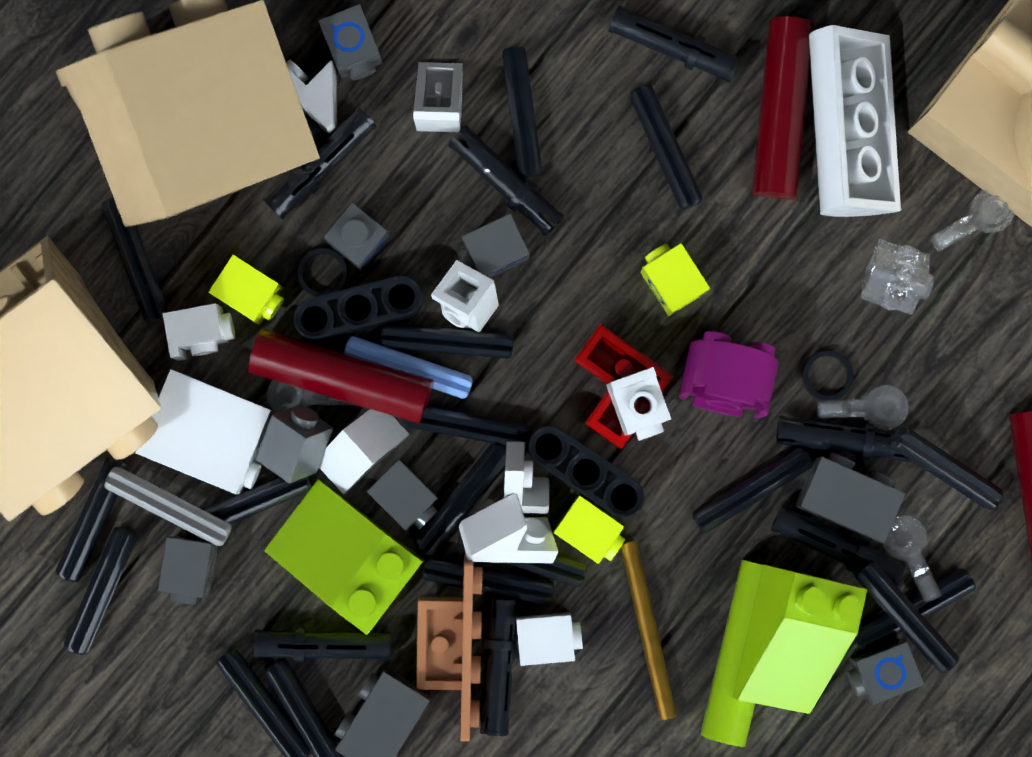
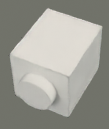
[516,612,583,666]

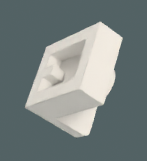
[504,441,549,514]

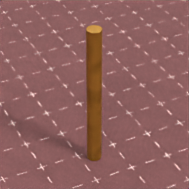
[621,540,677,720]

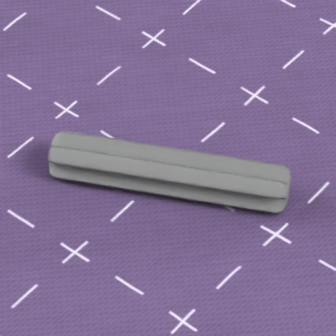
[104,467,232,546]

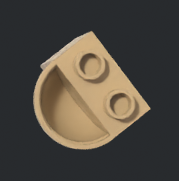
[56,0,320,227]
[908,0,1032,227]

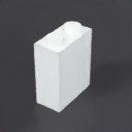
[136,369,276,494]

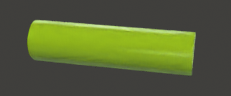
[700,560,763,747]

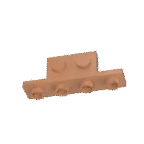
[416,554,482,741]

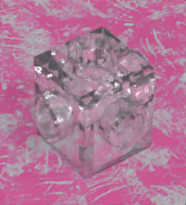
[860,239,935,315]

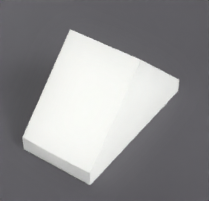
[413,62,463,132]
[319,409,410,494]

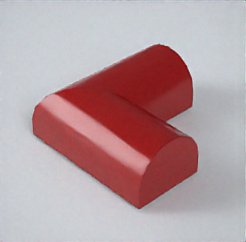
[574,324,673,449]

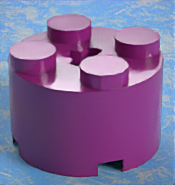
[679,331,779,418]

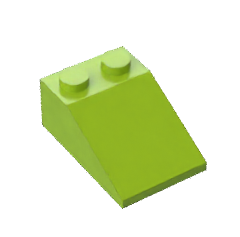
[264,479,425,635]
[732,564,867,714]

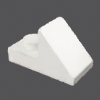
[286,59,337,135]
[459,494,558,563]

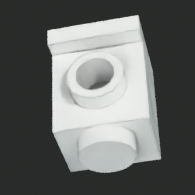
[431,260,499,332]
[162,303,235,361]
[606,367,671,440]

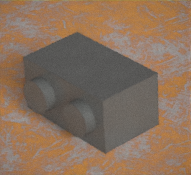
[795,453,906,543]
[334,668,432,757]

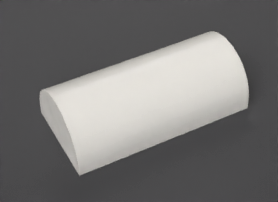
[809,25,901,217]

